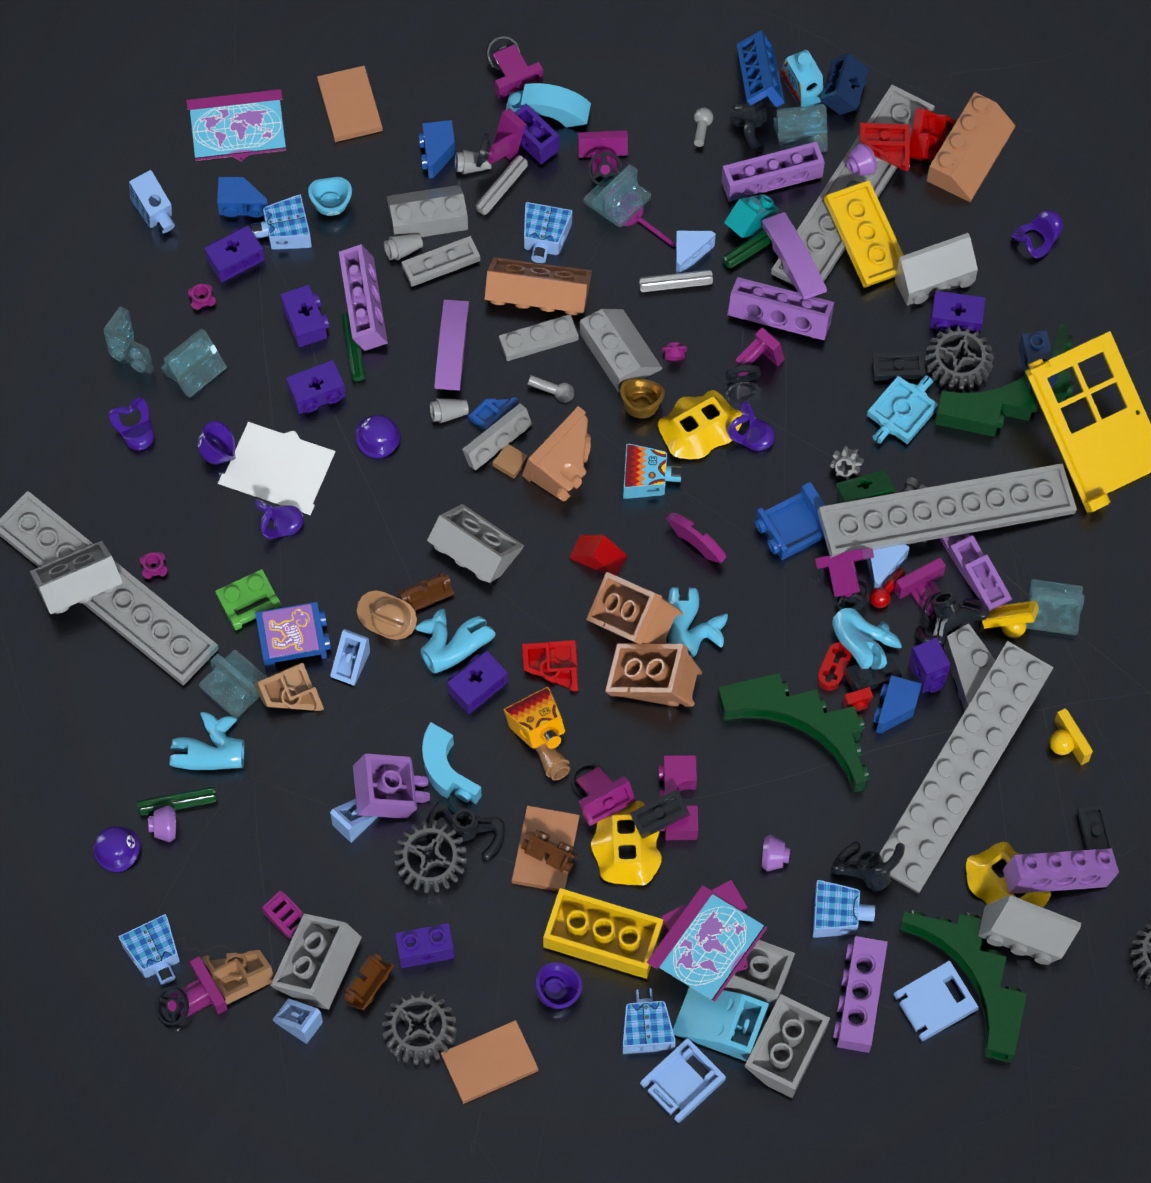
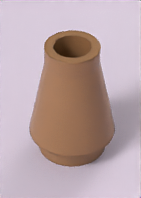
[536,744,570,780]

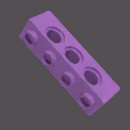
[721,142,825,201]
[339,244,388,351]
[728,277,834,340]
[1003,848,1119,894]
[833,936,887,1053]

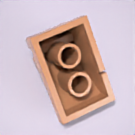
[522,406,591,501]
[586,572,683,645]
[605,644,702,707]

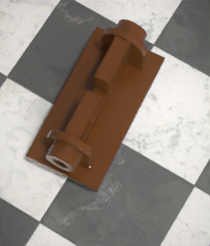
[397,572,455,611]
[521,829,579,873]
[343,953,394,1010]

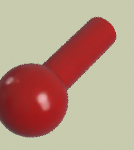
[870,567,906,608]

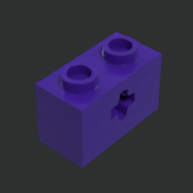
[515,104,559,164]
[204,226,265,283]
[280,285,329,347]
[930,291,985,335]
[286,360,346,414]
[908,638,951,694]
[447,651,508,715]
[395,923,454,968]

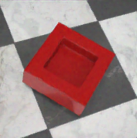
[842,687,873,712]

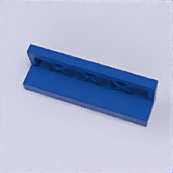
[737,30,785,107]

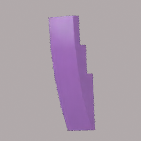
[762,212,827,300]
[435,300,469,390]
[940,533,1012,610]

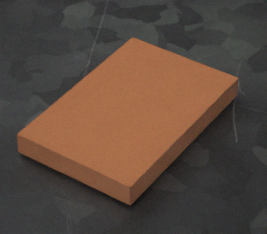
[317,66,383,142]
[512,806,580,892]
[441,1020,538,1104]

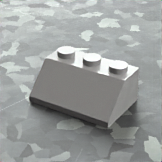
[387,185,468,237]
[895,233,978,305]
[580,309,662,392]
[427,504,524,583]
[30,541,123,614]
[978,895,1081,965]
[271,913,362,1010]
[724,940,795,1012]
[745,994,830,1098]

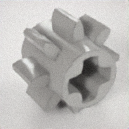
[830,446,864,480]

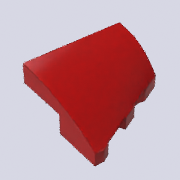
[910,108,957,163]
[522,640,578,691]

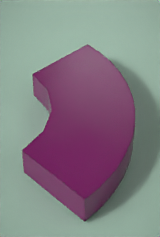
[666,512,726,563]

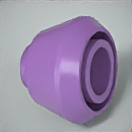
[846,143,877,176]
[148,806,176,842]
[762,835,790,871]

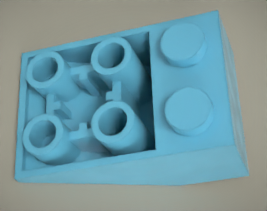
[673,986,769,1062]

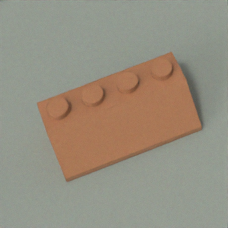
[927,92,1015,203]
[484,257,592,315]

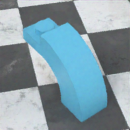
[506,83,591,127]
[422,722,482,804]

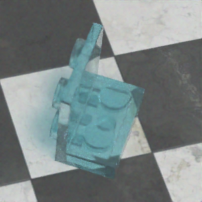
[103,306,154,375]

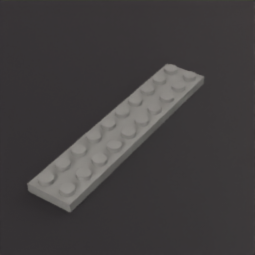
[771,85,935,297]
[817,463,1077,558]
[0,491,219,686]
[880,641,1054,894]

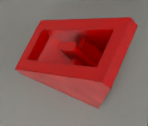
[569,535,627,576]

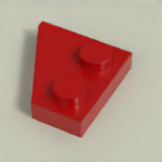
[859,123,910,171]

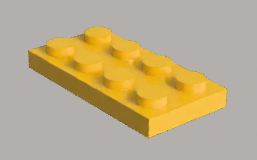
[824,180,904,288]

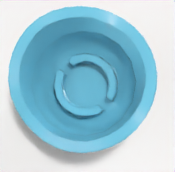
[308,177,352,216]

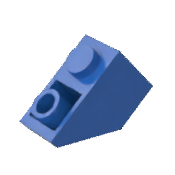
[418,120,455,178]
[217,177,268,217]
[873,676,922,733]

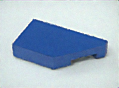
[468,397,519,432]

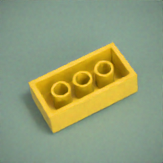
[543,888,664,979]

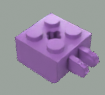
[353,754,430,819]

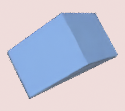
[676,231,716,273]
[867,544,909,590]
[330,629,370,685]
[330,799,377,843]
[273,998,323,1044]

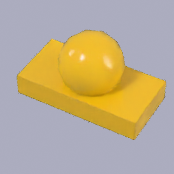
[982,601,1039,638]
[1049,709,1093,765]

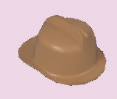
[357,590,417,640]

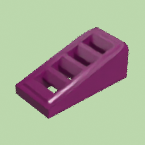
[262,890,304,941]

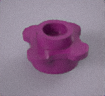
[188,284,216,310]
[662,342,687,361]
[140,552,168,579]

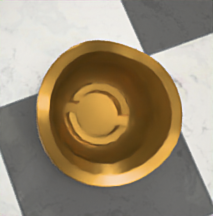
[620,378,665,418]

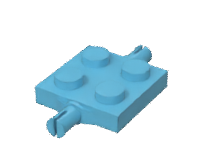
[867,375,939,444]

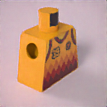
[504,687,565,749]

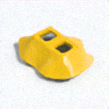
[658,390,742,459]
[591,801,662,885]
[966,842,1051,908]

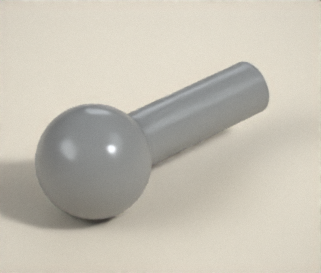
[694,107,713,147]
[527,375,575,403]

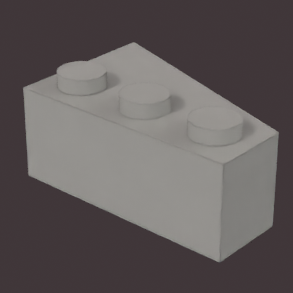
[944,623,996,712]

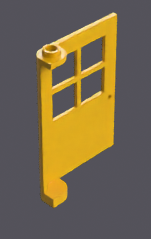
[1025,331,1151,513]

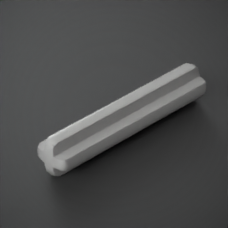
[476,155,528,215]
[639,270,713,292]

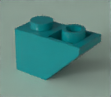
[724,194,779,238]

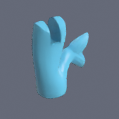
[667,587,728,657]
[415,608,495,673]
[832,608,902,670]
[169,712,245,770]

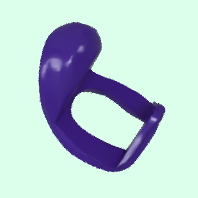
[1012,210,1063,258]
[109,397,154,451]
[728,401,775,451]
[255,499,304,539]

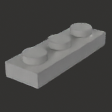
[401,236,480,287]
[499,315,578,361]
[462,404,532,470]

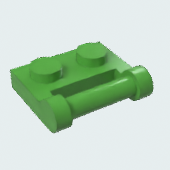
[215,569,282,631]

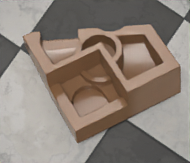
[253,663,324,711]
[201,950,274,1005]

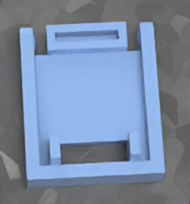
[893,961,978,1041]
[640,1038,726,1123]

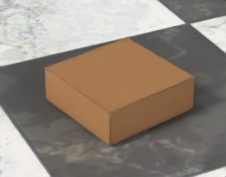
[493,444,528,479]

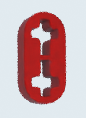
[817,642,851,691]

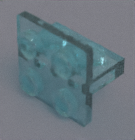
[773,104,828,152]
[584,164,651,227]
[161,329,227,397]
[1026,579,1085,635]
[199,650,266,718]

